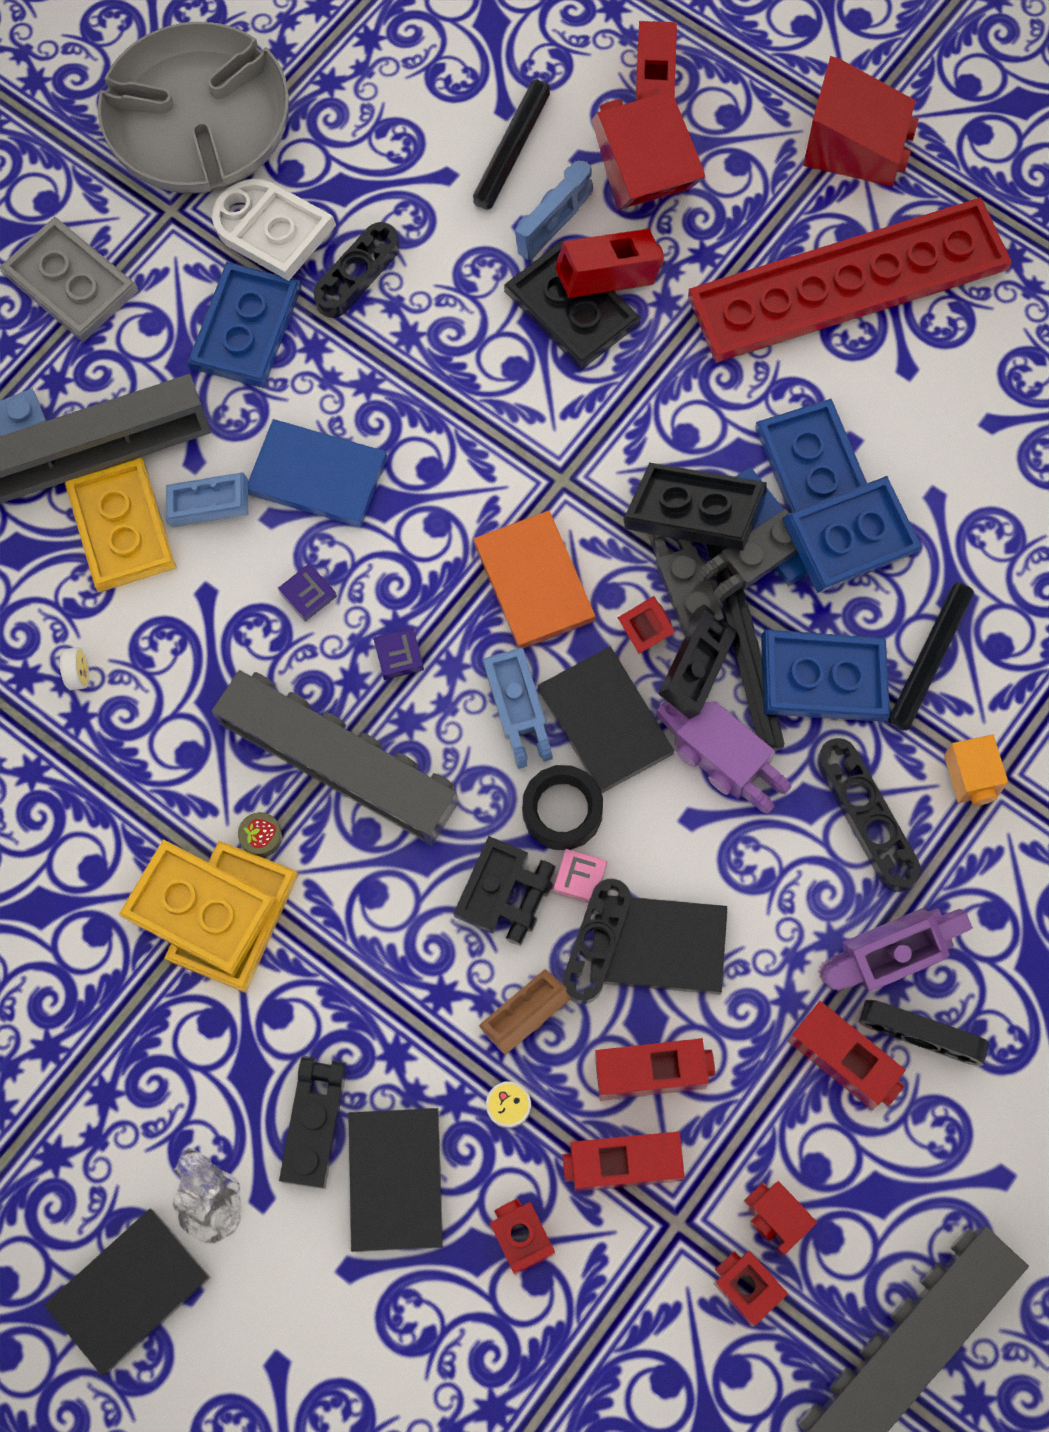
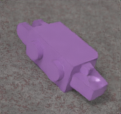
[656,700,792,814]
[818,908,973,992]

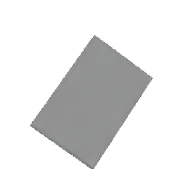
[0,217,139,343]

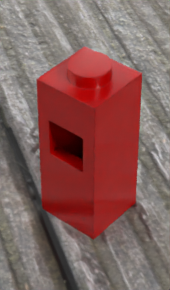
[635,21,677,101]
[555,228,664,298]
[787,1001,906,1110]
[595,1038,715,1101]
[562,1131,685,1192]

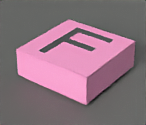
[553,849,607,903]

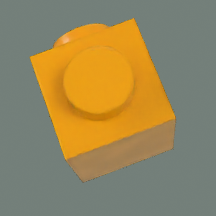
[944,734,1008,806]

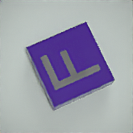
[278,563,337,622]
[373,628,424,680]

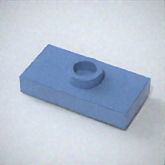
[166,472,249,527]

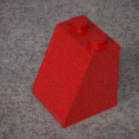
[803,56,919,187]
[592,88,706,211]

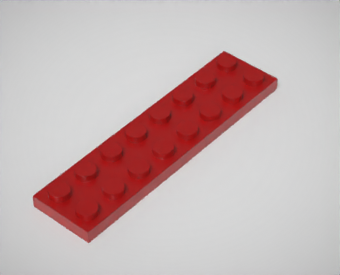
[688,197,1012,363]

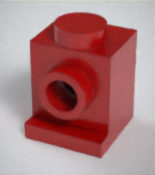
[617,596,675,654]
[744,1181,818,1257]
[490,1199,555,1275]
[713,1250,788,1327]

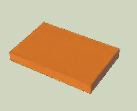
[473,510,596,649]

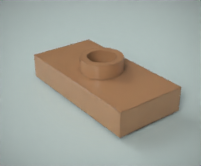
[479,969,572,1055]

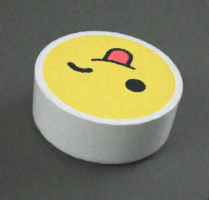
[60,647,89,690]
[486,1082,531,1128]

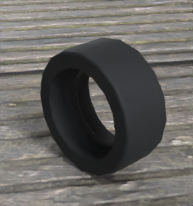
[522,765,603,850]

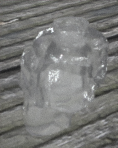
[173,1148,242,1244]

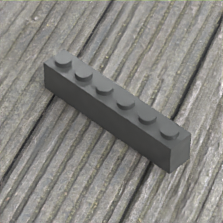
[0,374,211,504]
[212,670,459,846]
[798,1226,1029,1432]

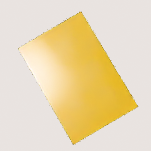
[65,457,177,593]
[118,839,277,977]
[164,840,299,993]

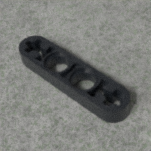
[817,738,921,892]

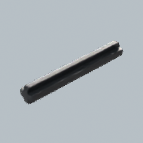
[473,79,550,210]
[888,582,974,731]

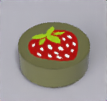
[238,812,283,857]

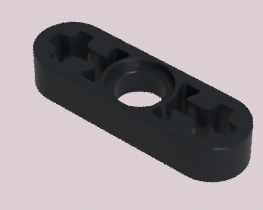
[314,222,399,318]
[563,879,631,1004]
[858,1000,990,1066]

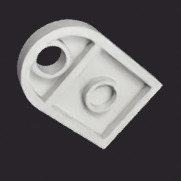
[212,179,336,281]

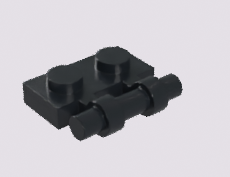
[453,836,556,946]

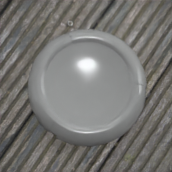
[98,22,289,193]

